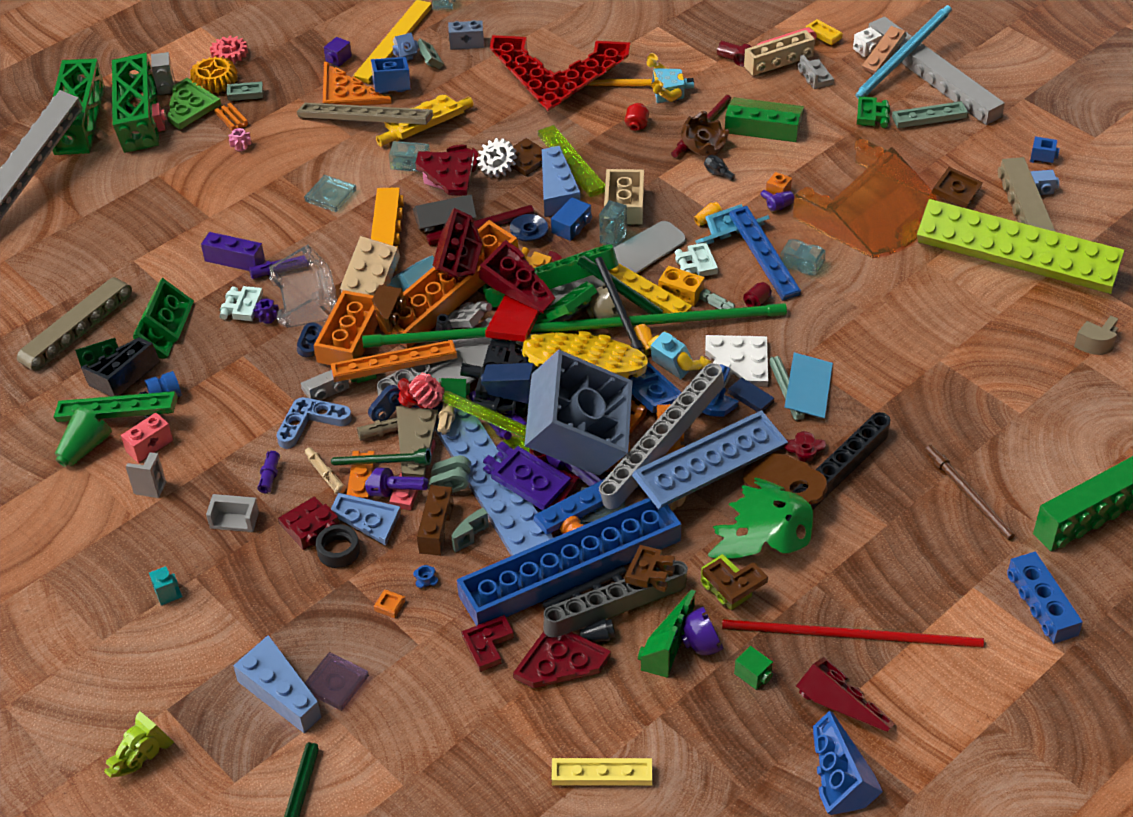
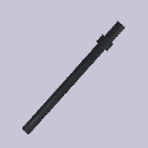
[595,257,645,354]

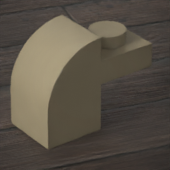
[1074,316,1119,355]

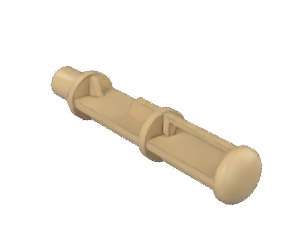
[305,447,346,495]

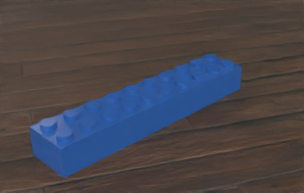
[457,498,681,626]

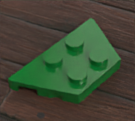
[535,281,597,323]

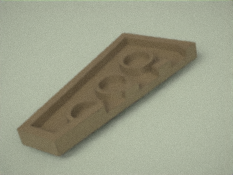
[396,406,438,477]

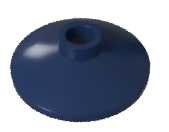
[510,214,548,242]

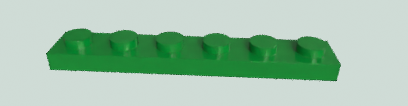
[53,391,178,422]

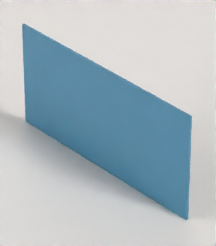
[784,352,833,418]

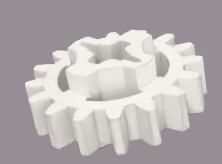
[477,138,517,178]

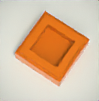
[374,589,405,618]

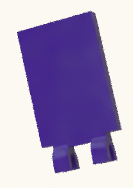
[483,441,571,510]

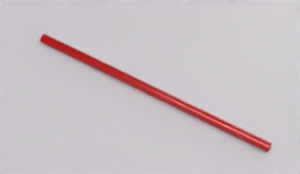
[722,619,984,647]

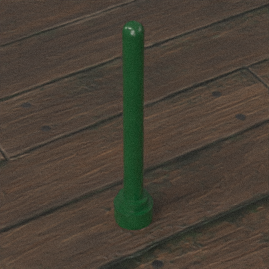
[331,448,431,466]

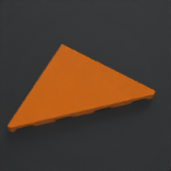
[323,62,391,106]

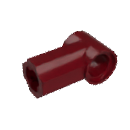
[717,40,752,66]

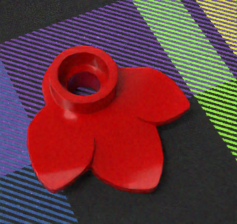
[398,378,429,409]

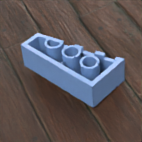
[542,146,580,217]
[233,635,321,733]

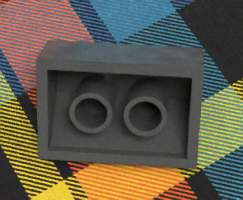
[412,195,476,232]

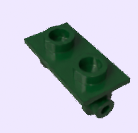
[75,337,118,367]

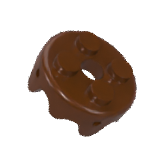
[681,111,729,156]

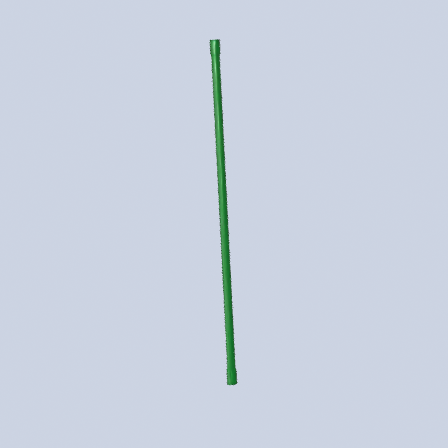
[362,303,787,348]

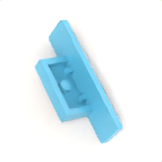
[695,204,770,244]

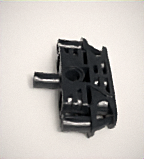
[460,338,529,418]

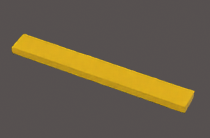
[353,0,432,84]

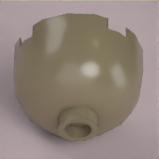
[587,284,619,319]

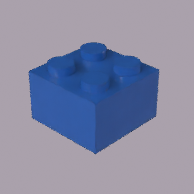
[371,57,410,94]

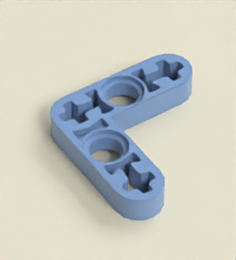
[276,397,352,449]

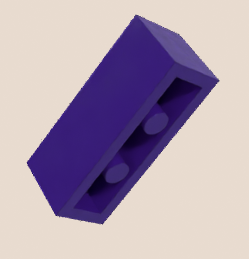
[201,232,265,271]

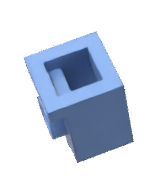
[1031,170,1059,195]

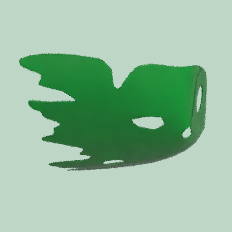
[708,478,813,559]

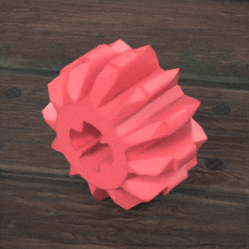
[409,372,445,409]

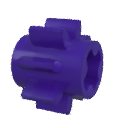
[254,299,280,323]

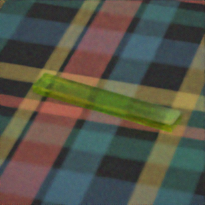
[538,125,605,197]

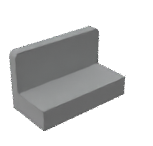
[126,452,166,498]

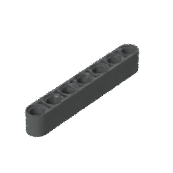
[543,561,688,638]

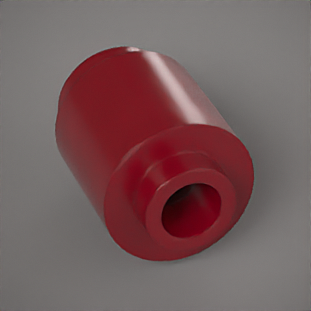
[743,282,772,307]

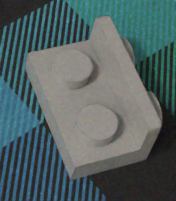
[798,55,834,89]
[300,370,349,400]

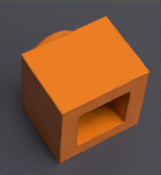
[766,172,792,194]

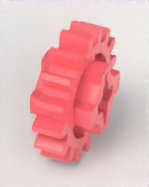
[210,36,248,64]

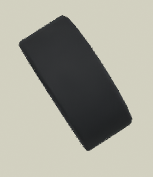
[316,524,360,568]

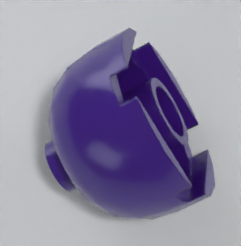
[681,607,724,655]

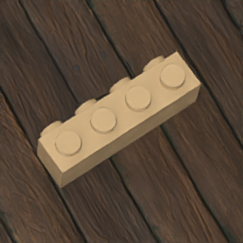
[744,30,815,76]

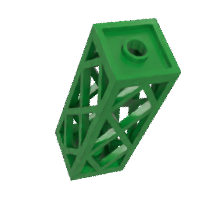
[112,53,159,153]
[52,58,105,155]

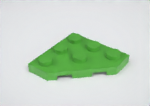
[167,78,221,129]

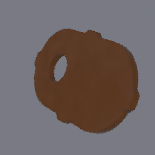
[743,454,828,506]

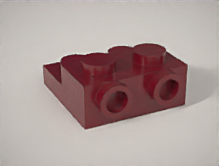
[278,496,340,550]

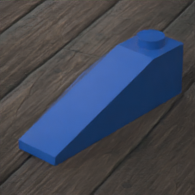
[813,711,883,815]

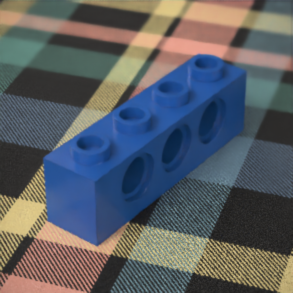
[1007,551,1083,644]

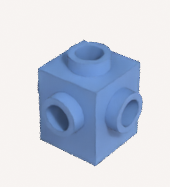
[392,32,419,61]

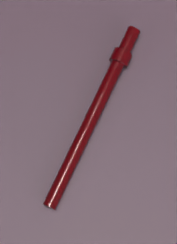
[671,95,731,158]

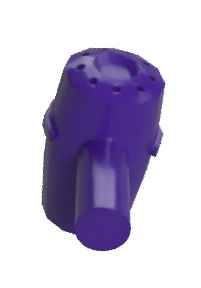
[760,190,795,211]

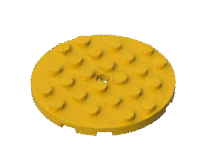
[522,331,648,379]

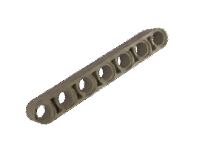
[17,277,132,371]

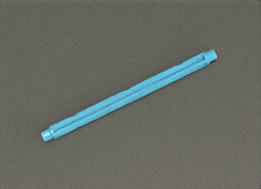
[855,5,952,98]

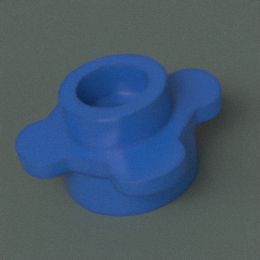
[413,565,438,588]

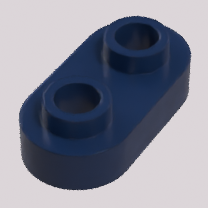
[297,323,323,357]
[368,385,401,422]

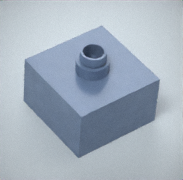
[524,350,632,476]

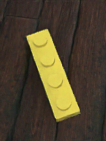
[552,758,652,786]

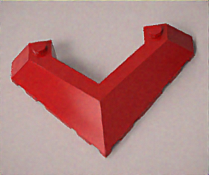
[490,35,630,111]

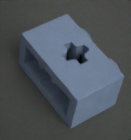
[448,20,484,50]

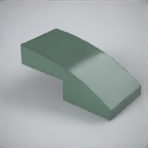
[452,507,489,553]

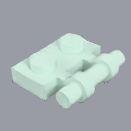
[675,243,718,277]
[219,286,263,321]

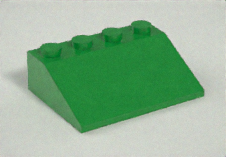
[725,97,804,142]

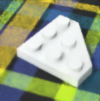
[705,335,768,387]

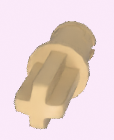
[437,399,456,435]

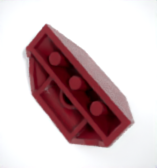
[432,208,482,278]

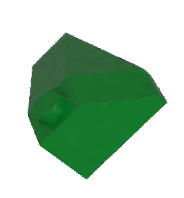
[638,589,696,678]

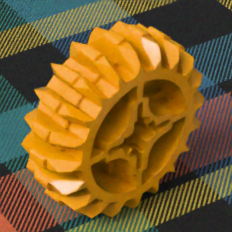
[190,56,238,94]

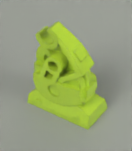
[104,711,174,778]

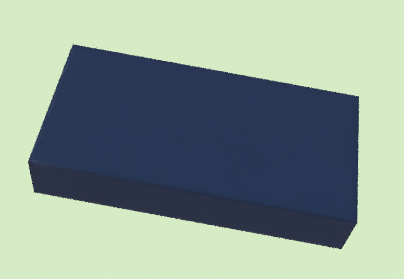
[728,377,774,412]

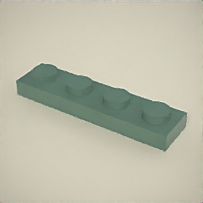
[892,101,968,128]

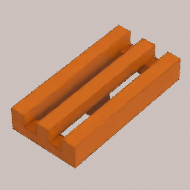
[215,103,248,131]

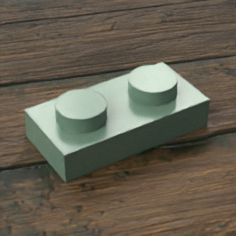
[417,38,444,69]
[227,82,263,101]

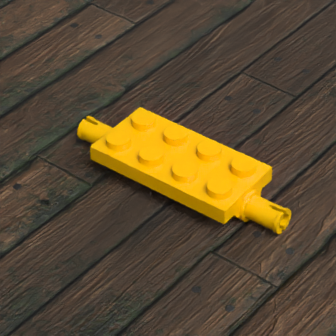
[376,95,474,147]

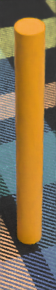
[586,79,652,86]

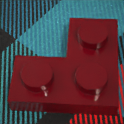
[461,615,514,672]

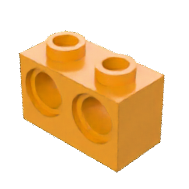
[658,266,705,306]

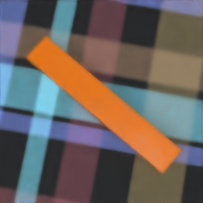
[330,340,457,382]

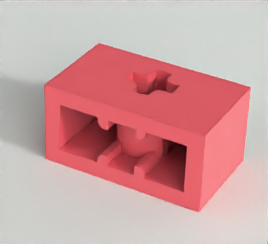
[121,413,173,463]

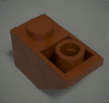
[372,285,406,332]

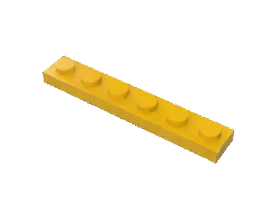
[608,264,692,313]

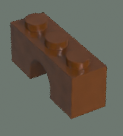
[417,485,454,556]

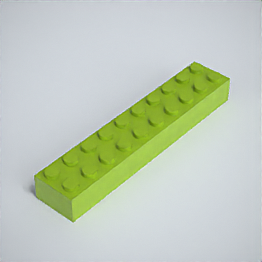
[917,199,1124,294]

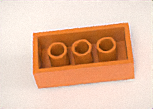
[313,290,378,365]

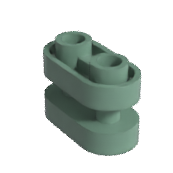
[428,455,471,493]

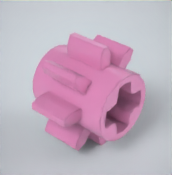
[228,128,251,151]

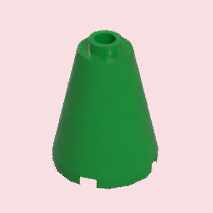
[54,407,112,467]

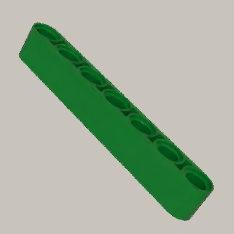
[482,244,619,307]

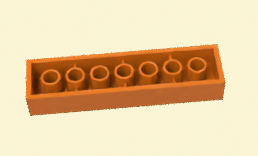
[376,220,519,349]

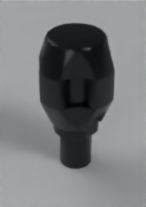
[704,155,735,181]

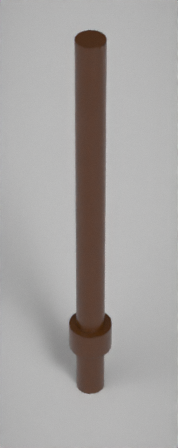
[925,445,1015,540]

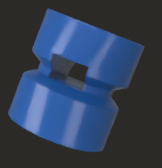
[145,371,182,397]

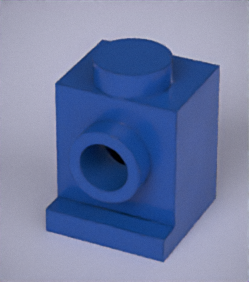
[1030,136,1060,163]

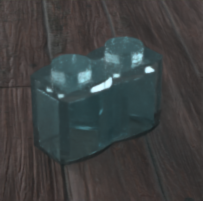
[780,239,826,275]

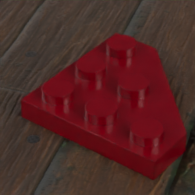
[415,151,474,196]
[513,631,611,688]

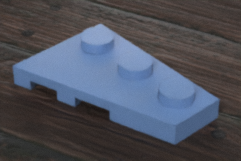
[331,493,401,546]

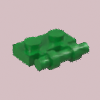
[856,96,890,128]

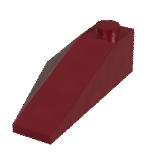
[479,240,556,313]
[796,657,895,732]

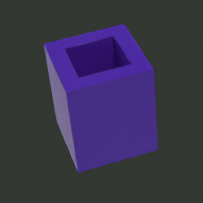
[324,37,352,66]

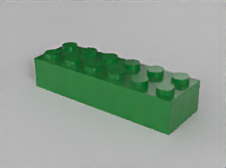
[1033,456,1133,552]

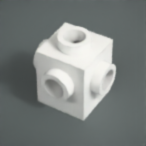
[853,27,882,57]

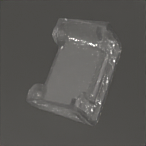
[269,244,337,328]

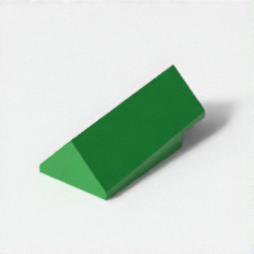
[133,278,194,359]

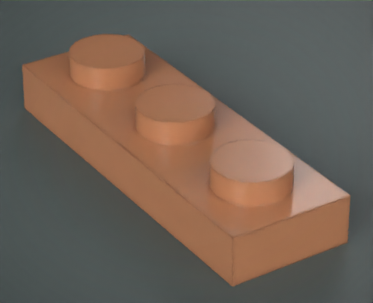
[862,26,907,74]

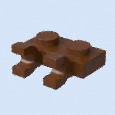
[625,545,675,592]

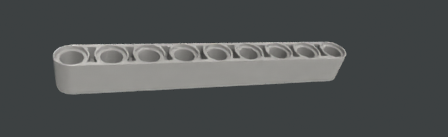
[599,363,724,509]

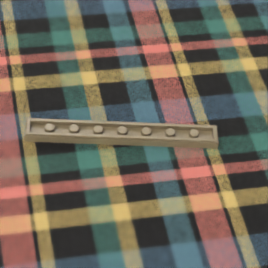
[297,103,434,125]

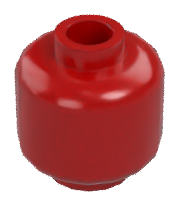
[624,103,649,131]

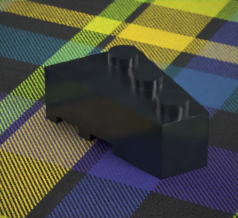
[81,337,160,396]

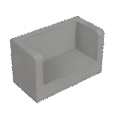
[206,494,259,532]

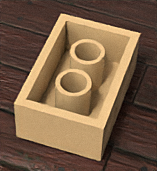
[604,169,644,225]
[340,236,400,296]

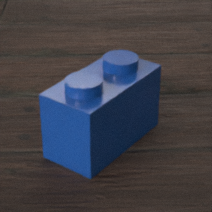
[551,197,592,241]

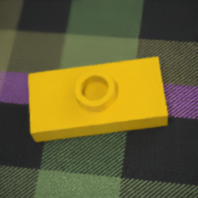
[806,19,843,45]

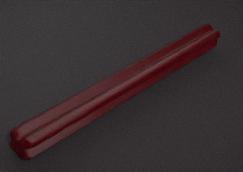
[426,205,534,246]

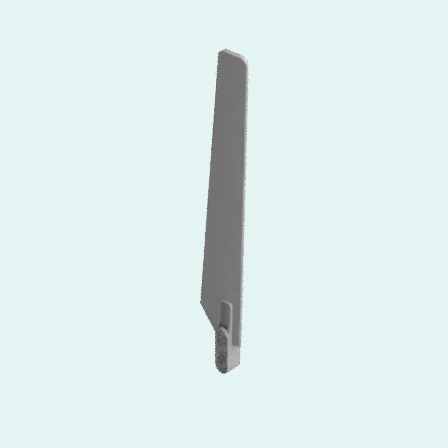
[377,221,685,400]

